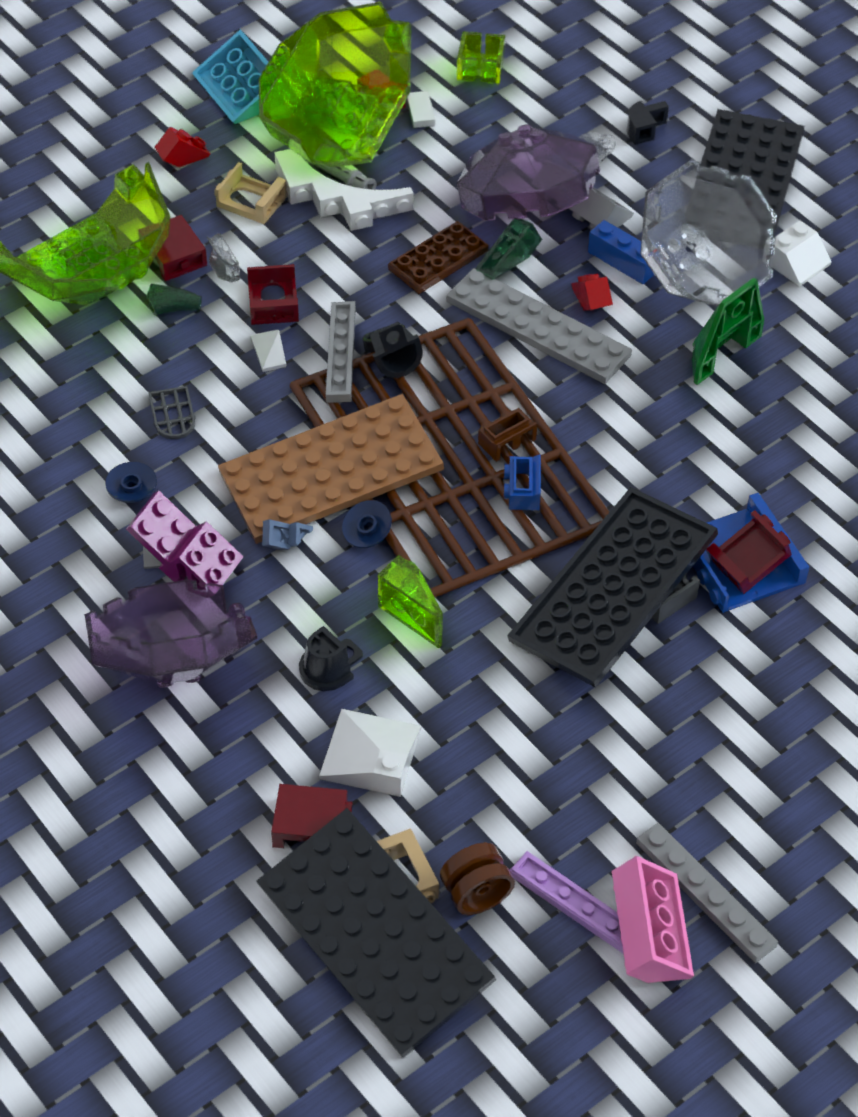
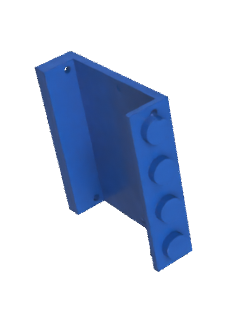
[693,493,809,613]

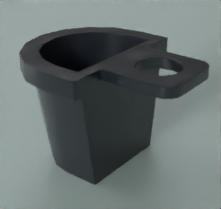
[369,322,423,378]
[299,626,363,691]

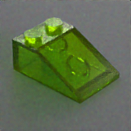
[378,555,443,648]

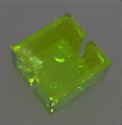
[457,31,506,84]

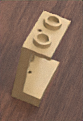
[214,162,287,224]
[377,828,439,903]

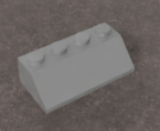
[532,161,634,229]

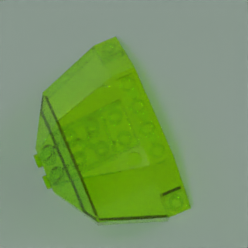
[259,2,411,167]
[0,162,170,305]

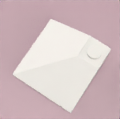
[319,709,421,797]

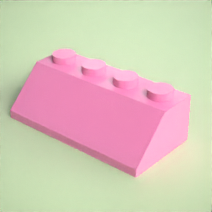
[612,856,694,983]

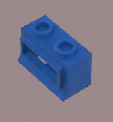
[504,455,541,510]

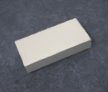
[406,91,435,128]

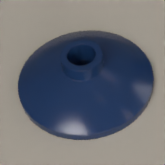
[105,462,157,503]
[342,500,392,548]

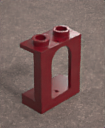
[247,264,299,325]

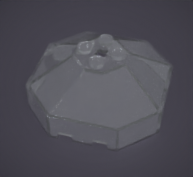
[640,160,777,306]

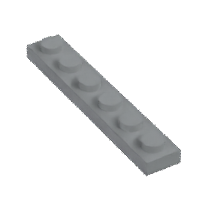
[326,301,356,403]
[636,823,778,963]

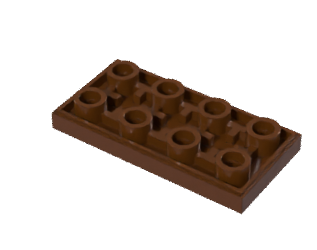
[388,221,489,294]

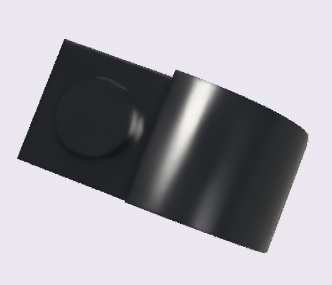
[627,101,669,145]

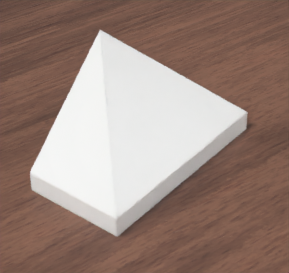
[251,330,286,372]

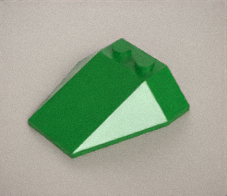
[692,277,764,385]

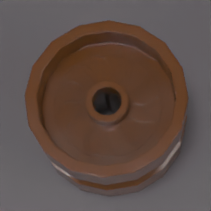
[440,842,515,915]

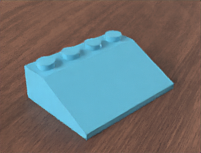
[192,29,294,124]

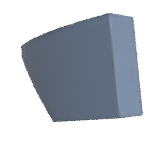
[262,519,313,550]

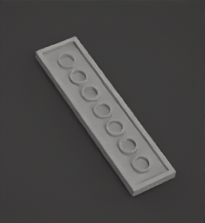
[446,268,632,384]

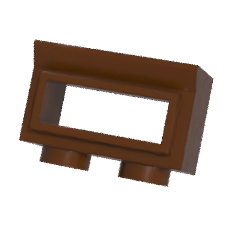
[478,408,537,462]

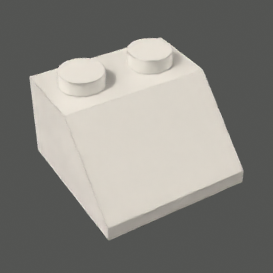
[765,220,831,287]

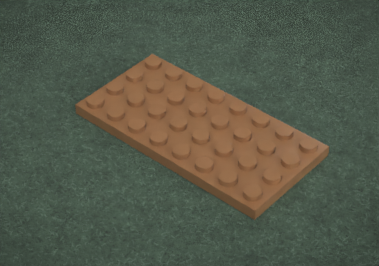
[218,394,444,544]

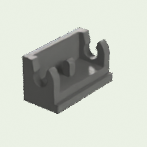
[652,575,700,624]

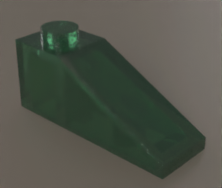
[475,216,542,280]

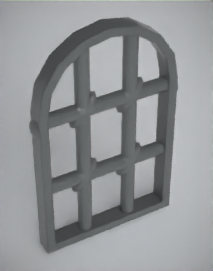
[148,386,195,439]

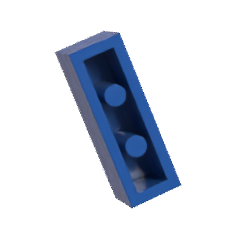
[588,220,660,285]

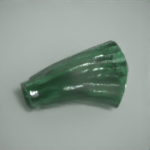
[147,284,202,316]

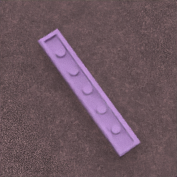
[510,851,624,954]

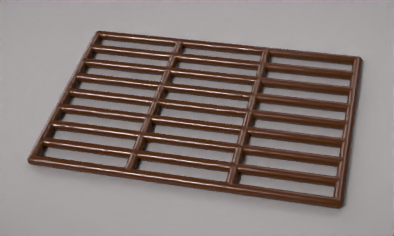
[289,318,610,600]

